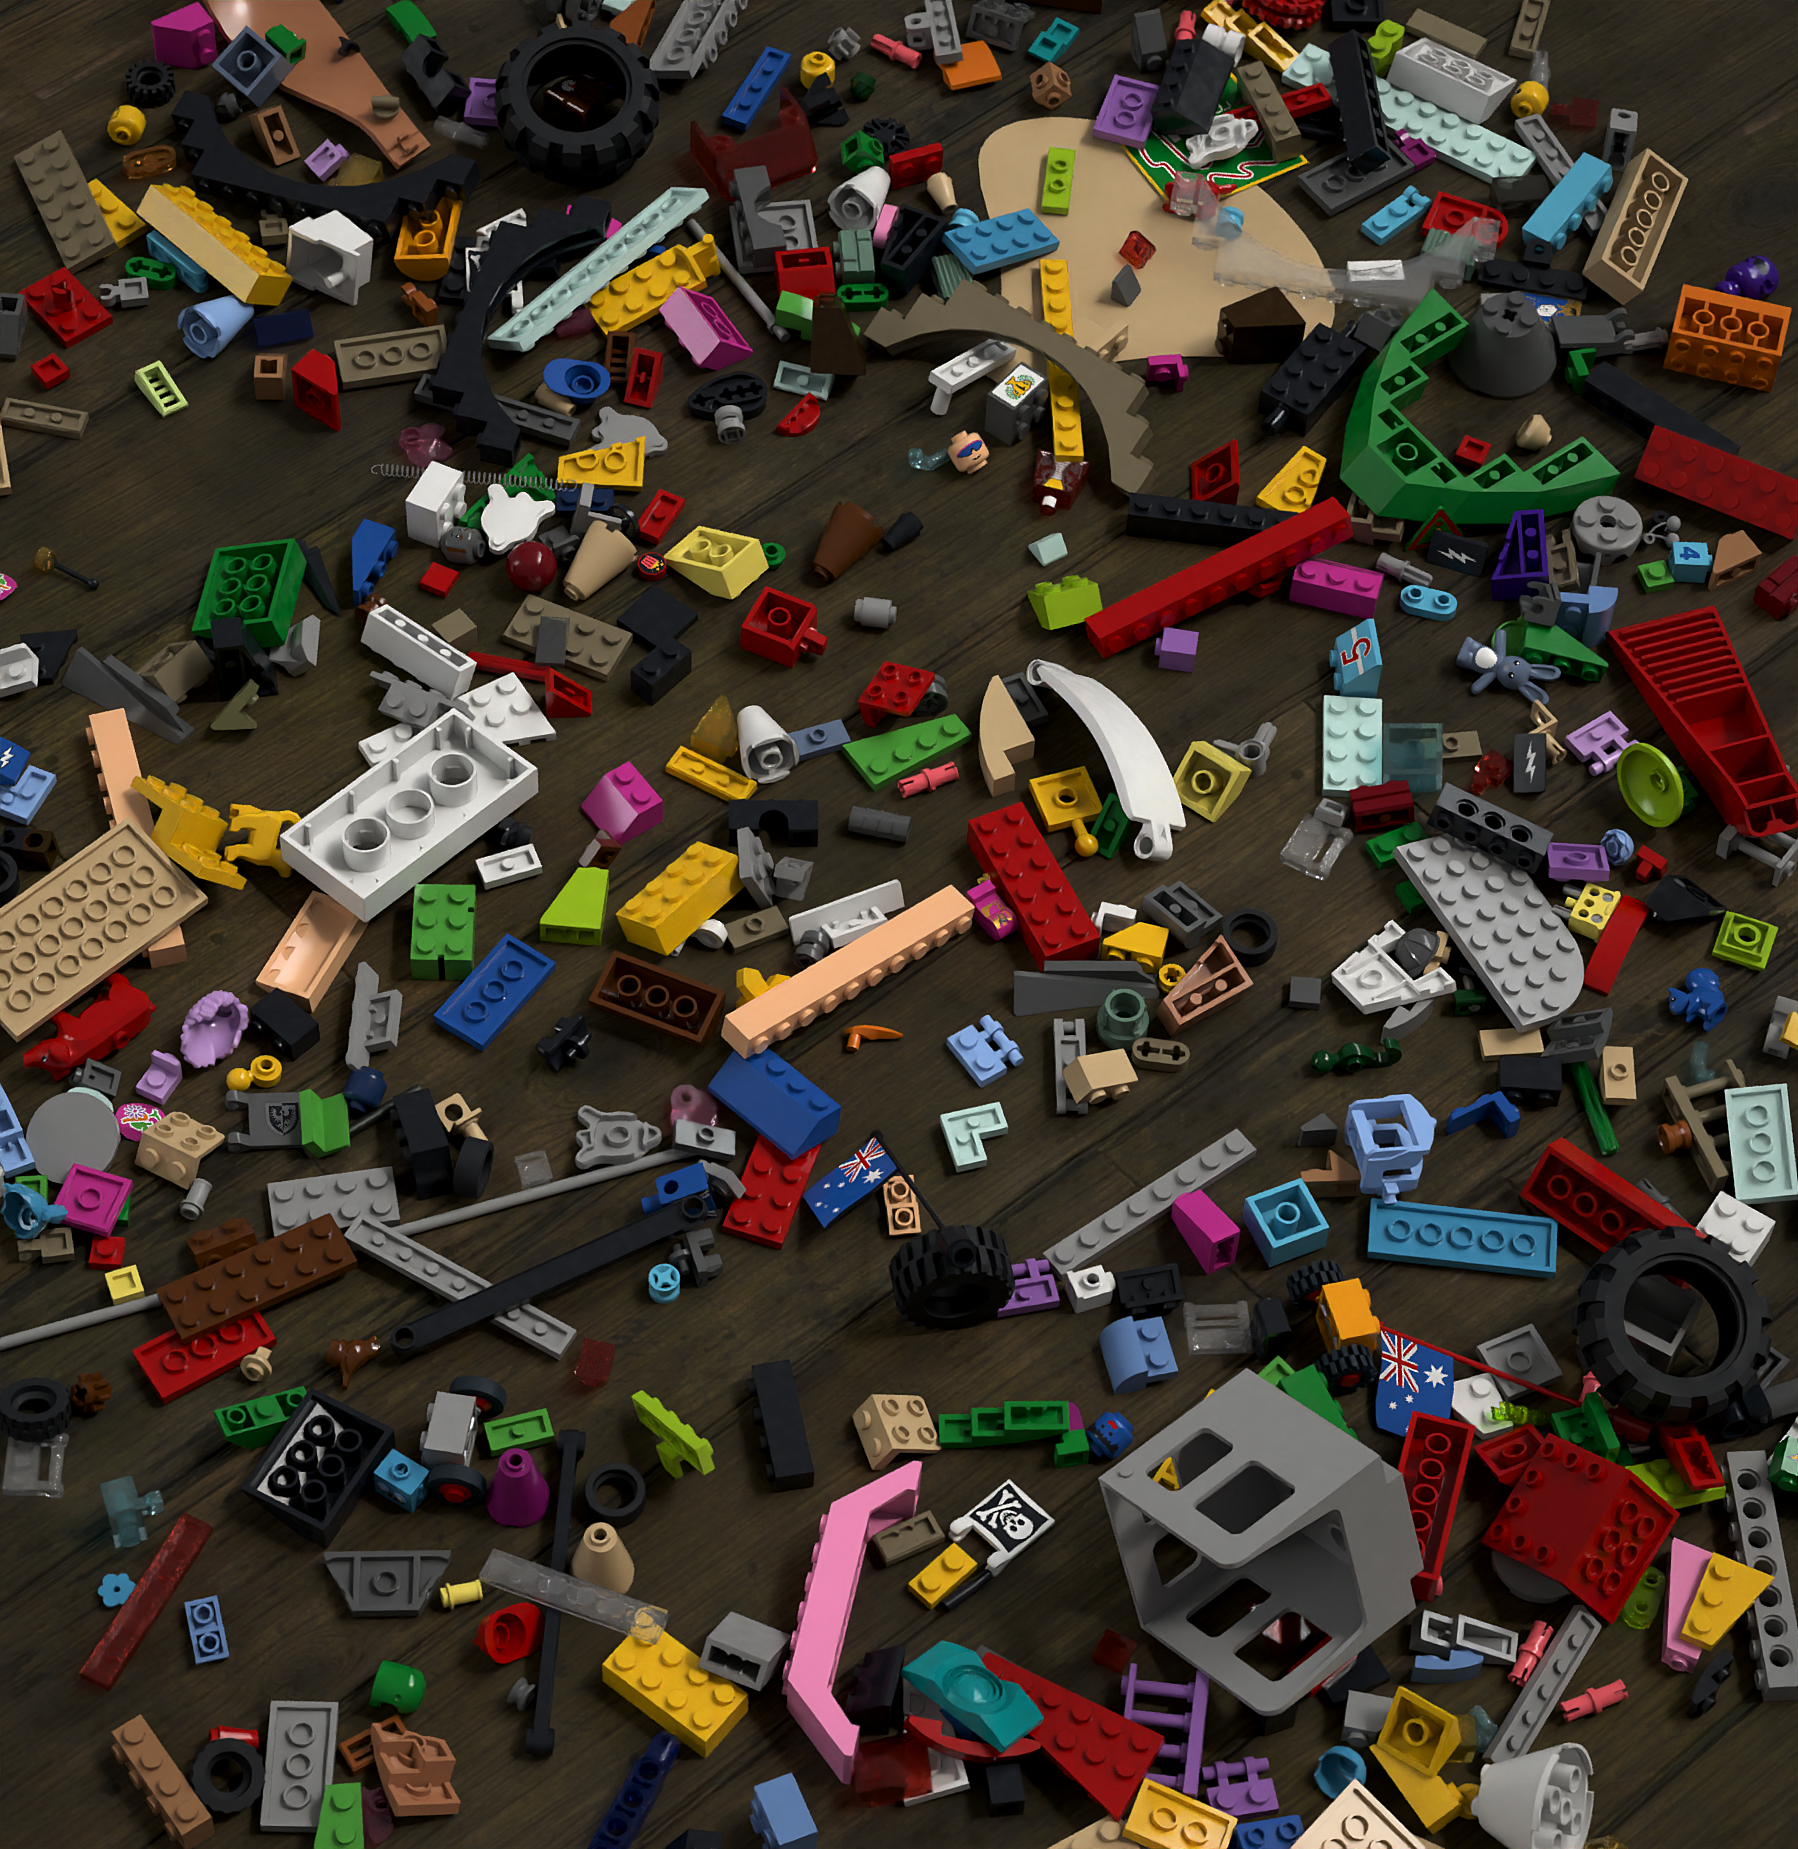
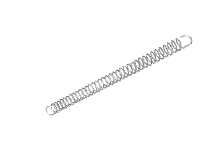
[371,463,577,492]

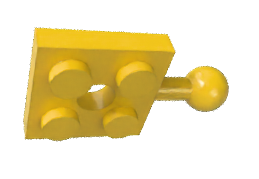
[1029,766,1103,857]

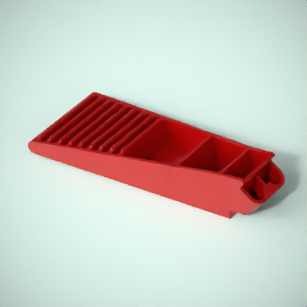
[1605,605,1798,838]

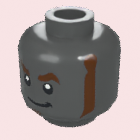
[441,526,486,566]

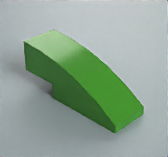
[774,290,860,341]

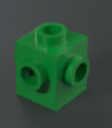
[840,130,884,174]

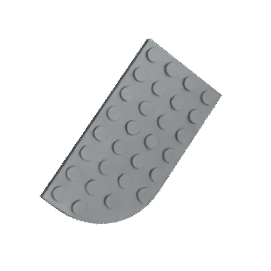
[1393,834,1584,1033]

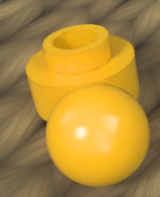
[226,1055,282,1092]

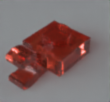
[1551,97,1599,127]
[1469,749,1513,796]

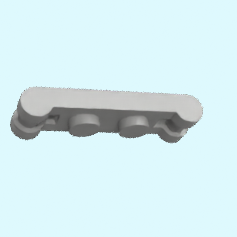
[1053,1019,1088,1114]

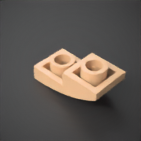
[882,1175,921,1236]

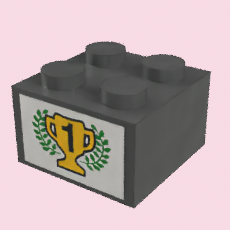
[984,361,1049,447]

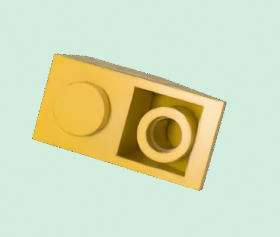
[1100,922,1169,974]

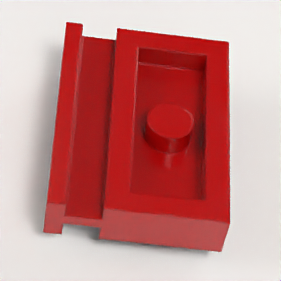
[888,142,943,190]

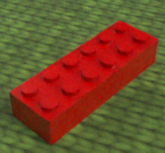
[1634,425,1798,539]
[967,801,1100,973]
[1520,1137,1707,1289]
[1397,1411,1476,1603]

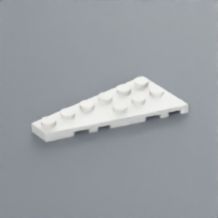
[358,672,556,768]

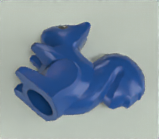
[1668,968,1728,1033]

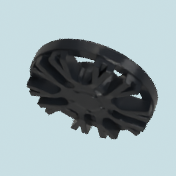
[862,117,910,160]

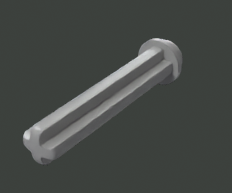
[1581,328,1668,357]

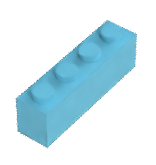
[1522,152,1613,255]

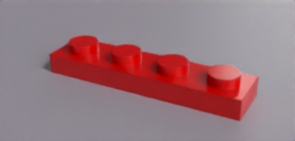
[1223,82,1332,130]

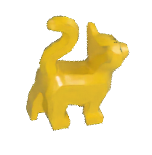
[223,804,302,878]

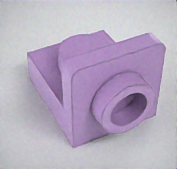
[305,139,353,182]
[136,1050,183,1105]

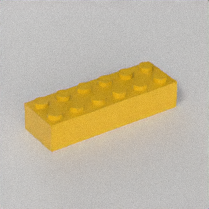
[136,184,294,306]

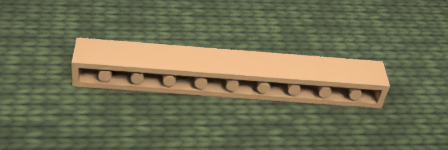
[85,708,187,969]
[721,885,975,1059]

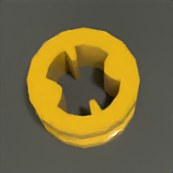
[1158,964,1186,994]

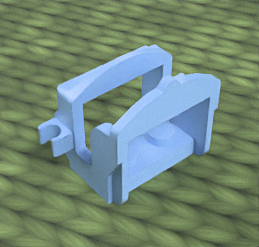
[1343,1094,1437,1204]

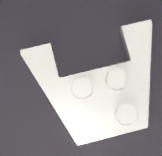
[1331,920,1457,1015]

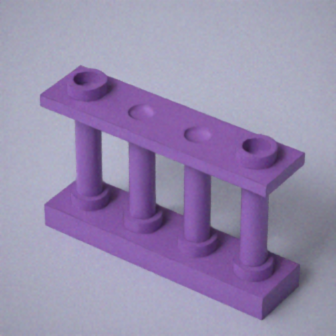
[1121,1663,1210,1800]

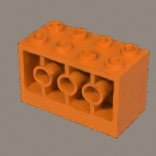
[1663,284,1792,392]

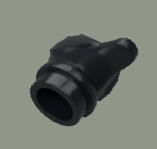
[488,817,533,848]

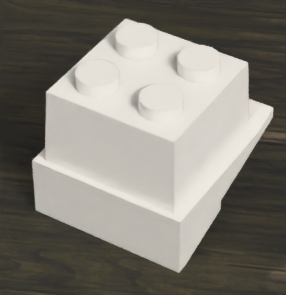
[286,210,373,306]

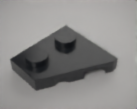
[20,629,78,686]

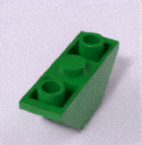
[213,1386,307,1450]

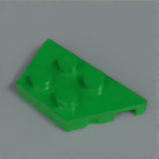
[459,453,556,532]

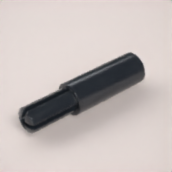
[940,1569,993,1613]

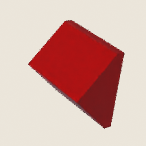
[1191,439,1240,505]

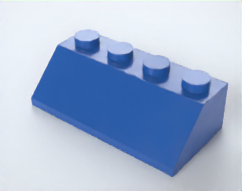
[708,1047,842,1160]

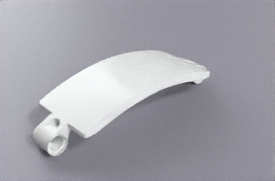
[1026,659,1186,862]

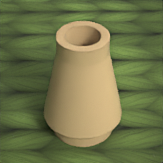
[926,172,958,214]
[534,382,577,417]

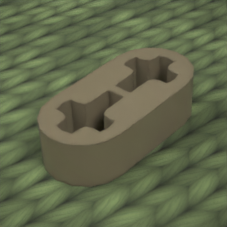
[1131,1038,1190,1073]

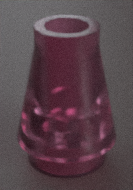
[554,307,596,339]

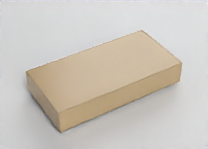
[1478,1028,1544,1062]

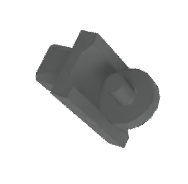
[668,1228,723,1289]

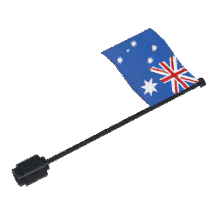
[803,1129,977,1269]

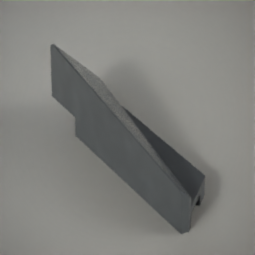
[62,646,195,745]
[1012,961,1159,1017]

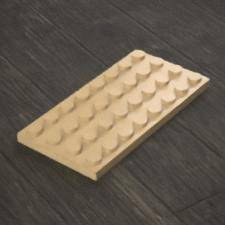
[0,817,208,1042]

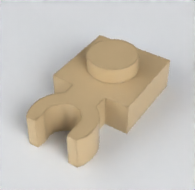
[1423,931,1452,976]

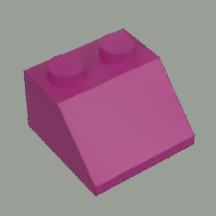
[151,1,218,69]
[581,761,663,845]

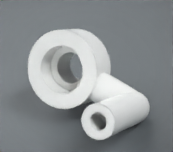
[670,919,728,956]

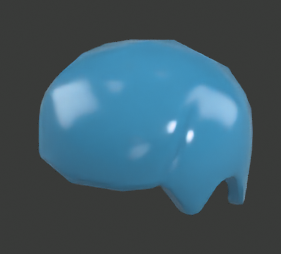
[1314,1745,1367,1800]

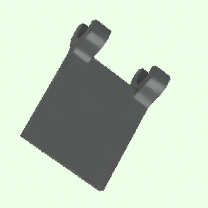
[1551,308,1635,354]

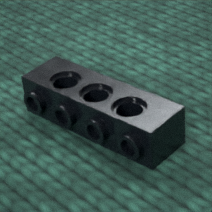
[1426,782,1554,875]

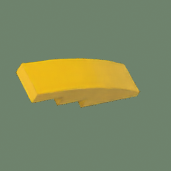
[1200,0,1299,73]

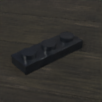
[439,236,477,306]

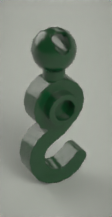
[1311,1038,1402,1074]

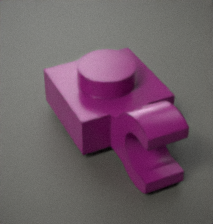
[1392,128,1437,173]

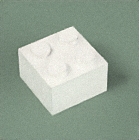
[405,461,467,548]
[1696,1191,1776,1267]

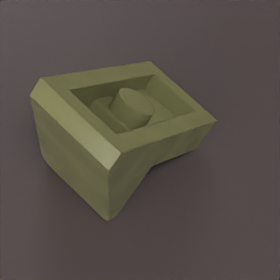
[210,678,259,730]

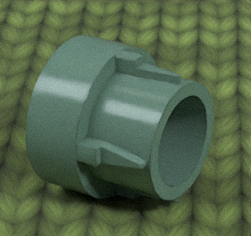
[1096,989,1149,1051]

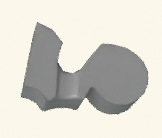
[1762,995,1798,1059]

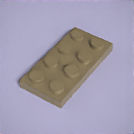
[334,324,447,390]
[503,594,633,682]

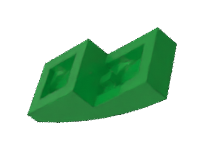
[385,0,437,44]

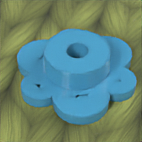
[98,1573,137,1608]

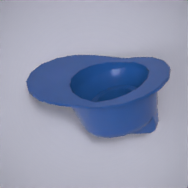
[543,358,611,405]

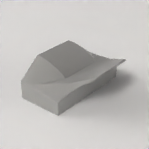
[269,614,320,677]

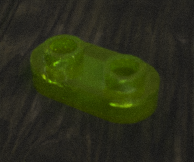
[1622,1567,1667,1629]

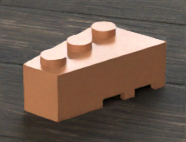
[1155,934,1254,1037]

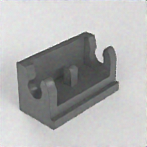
[1518,581,1562,627]

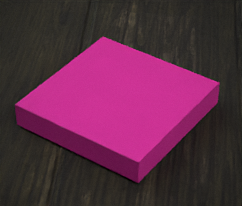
[54,1163,133,1238]

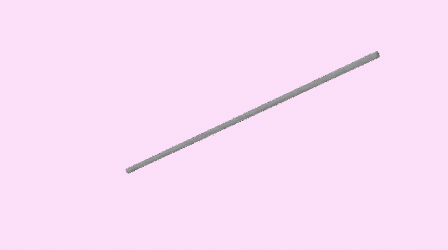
[0,1149,698,1351]

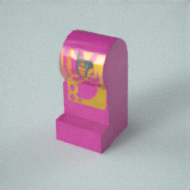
[966,879,1019,941]

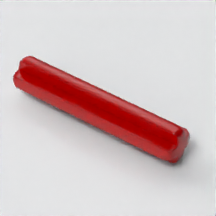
[468,651,552,682]

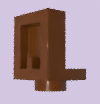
[578,829,623,870]

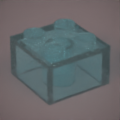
[1383,723,1443,792]

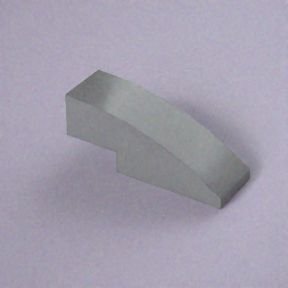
[1409,1610,1518,1665]

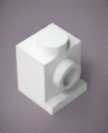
[1064,1265,1116,1314]

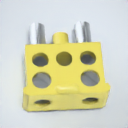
[1552,882,1621,943]

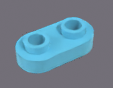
[1399,585,1457,621]

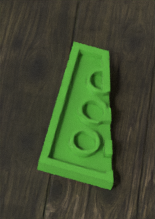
[842,714,972,792]
[314,1782,364,1849]

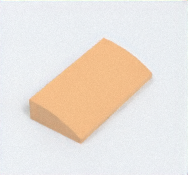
[255,891,369,1013]

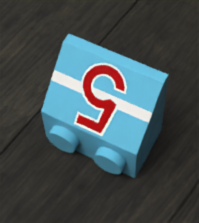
[1329,618,1383,699]

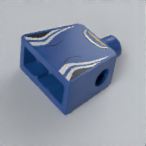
[641,1162,718,1220]

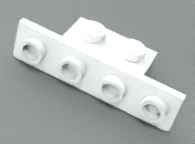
[789,879,905,949]

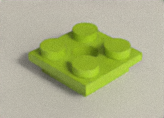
[1712,911,1778,972]

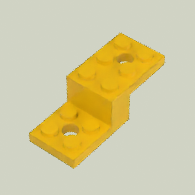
[130,775,247,890]

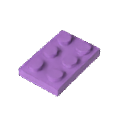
[1092,75,1160,150]

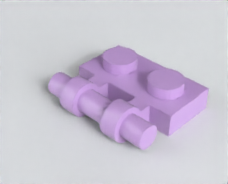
[1564,711,1639,776]

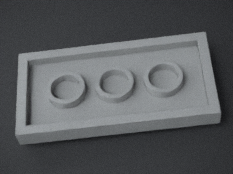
[267,1166,400,1237]
[260,1701,339,1832]

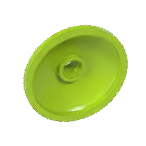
[1617,743,1684,828]

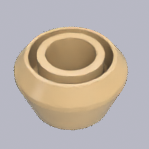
[1516,414,1552,451]

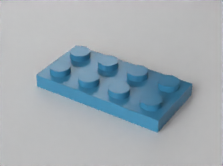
[942,208,1060,275]

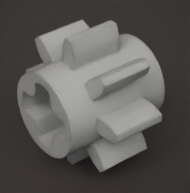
[828,27,860,60]

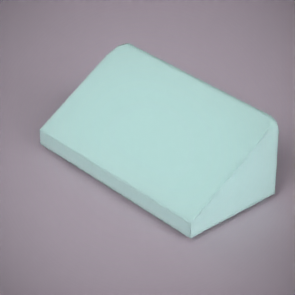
[773,361,835,401]

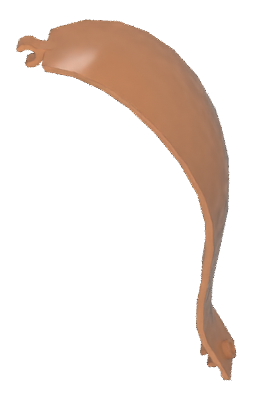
[203,0,432,170]

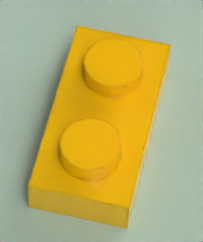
[908,1543,977,1610]

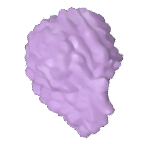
[180,990,249,1068]

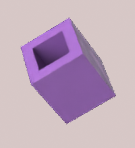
[1154,627,1199,673]

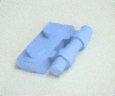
[946,1015,1024,1088]

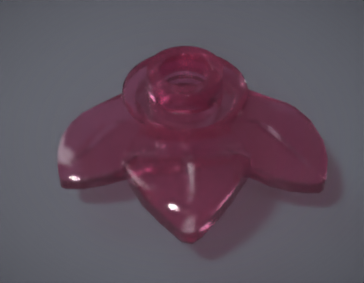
[398,424,453,469]
[670,1084,727,1128]
[361,1786,395,1845]

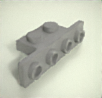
[369,671,475,730]
[345,962,403,1070]

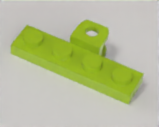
[631,1390,715,1479]

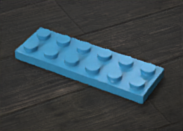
[1366,1198,1558,1279]

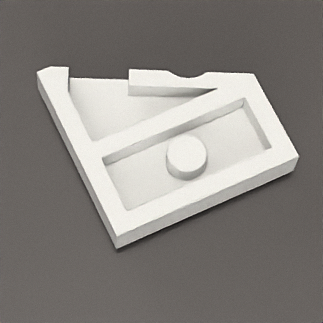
[1451,1373,1514,1440]

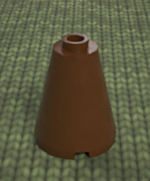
[811,502,884,582]

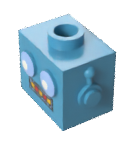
[373,1449,430,1513]

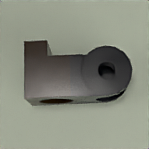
[0,827,60,871]

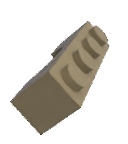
[1237,61,1301,163]

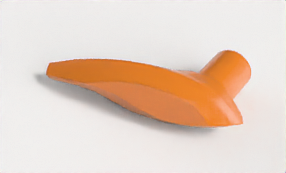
[844,1025,903,1052]

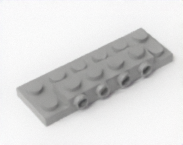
[650,0,747,79]

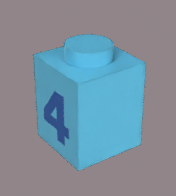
[1668,542,1713,583]

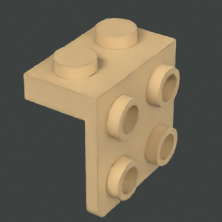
[1073,317,1129,362]
[134,1112,225,1190]
[852,1394,941,1470]

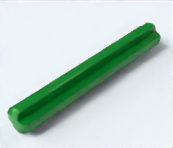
[1568,1061,1619,1156]

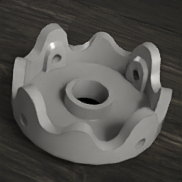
[1569,496,1643,566]

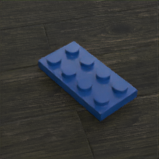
[433,933,556,1052]

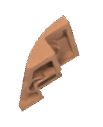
[370,1723,461,1816]

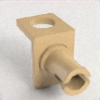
[1528,699,1567,764]
[435,1093,488,1140]

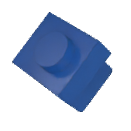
[1446,1091,1521,1139]

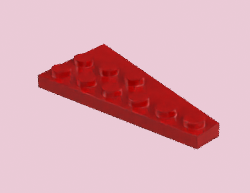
[982,1651,1165,1824]

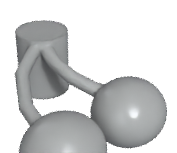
[1640,516,1681,548]

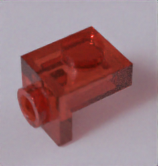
[573,1338,617,1387]

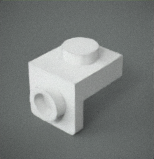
[1091,902,1137,936]

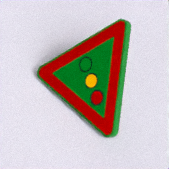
[1405,506,1464,552]

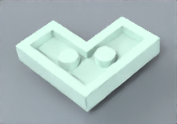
[940,1102,1008,1172]

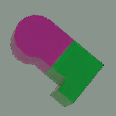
[1054,1402,1090,1469]

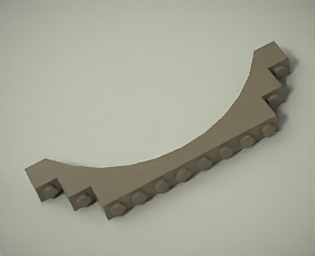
[864,278,1158,498]

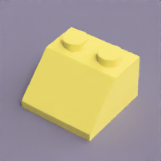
[1173,741,1252,822]

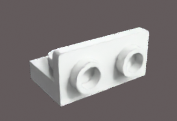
[0,643,39,698]

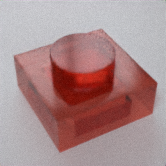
[1092,1628,1137,1675]

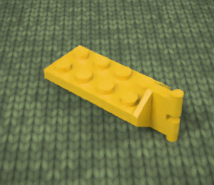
[581,234,721,339]

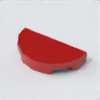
[776,392,820,437]

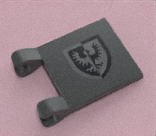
[226,1090,305,1154]

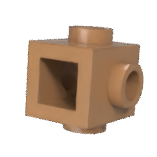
[1030,61,1072,111]

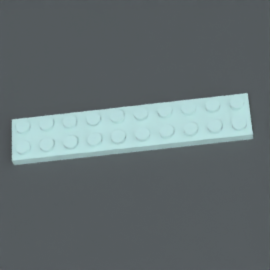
[1281,43,1537,194]
[486,187,709,352]

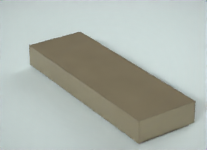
[1508,0,1550,61]
[1405,9,1487,60]
[0,397,89,440]

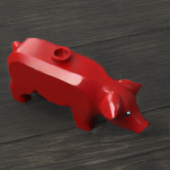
[23,972,156,1082]

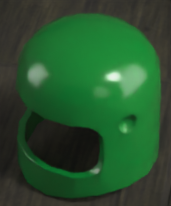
[368,1660,426,1715]

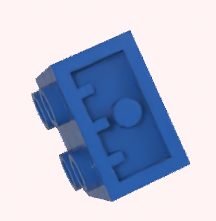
[1228,1815,1305,1849]

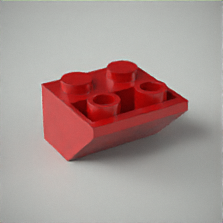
[774,246,836,300]

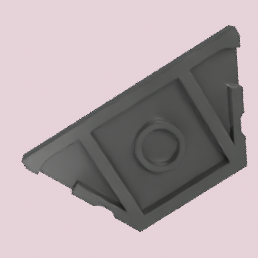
[324,1550,451,1617]

